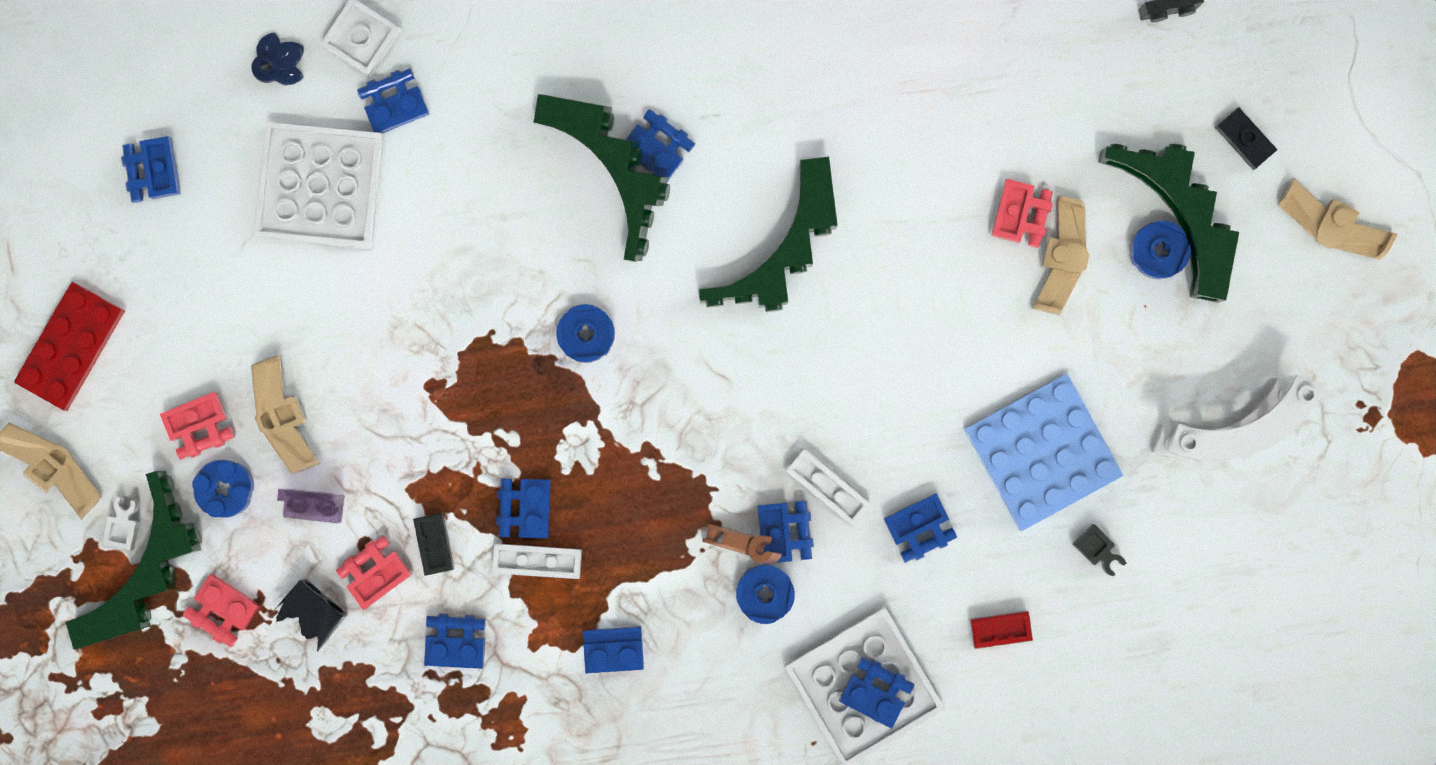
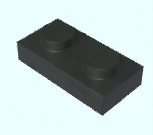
[1138,0,1204,23]

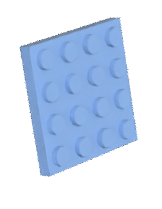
[964,374,1124,531]

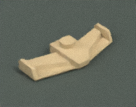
[1278,179,1398,260]
[1032,196,1089,315]
[251,355,321,474]
[0,423,102,520]

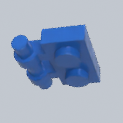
[357,68,430,134]
[626,109,696,181]
[121,136,181,203]
[496,478,551,538]
[883,493,957,563]
[757,501,814,564]
[424,613,486,669]
[839,657,915,729]

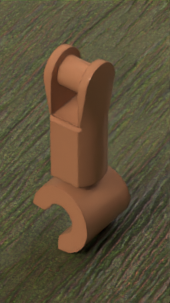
[702,524,782,564]

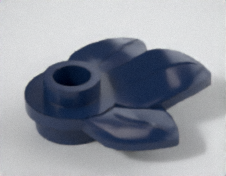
[251,33,304,85]

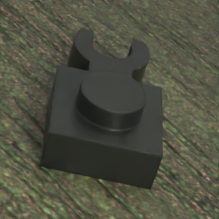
[1072,524,1127,577]

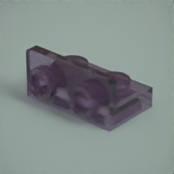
[277,488,345,523]

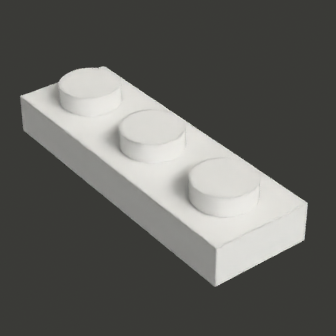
[785,448,871,527]
[492,543,582,579]

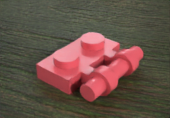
[991,179,1053,248]
[160,392,235,460]
[336,535,413,610]
[183,574,261,648]

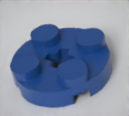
[1130,220,1191,279]
[556,304,615,363]
[192,460,254,518]
[736,565,795,624]

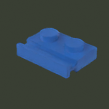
[583,626,644,674]

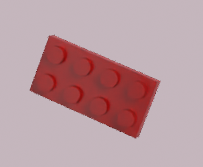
[14,282,125,411]

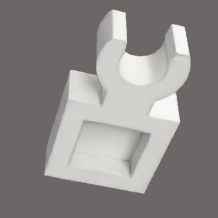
[102,497,140,550]

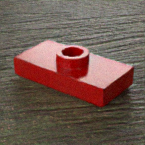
[969,611,1033,649]

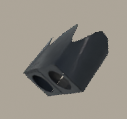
[270,579,348,652]

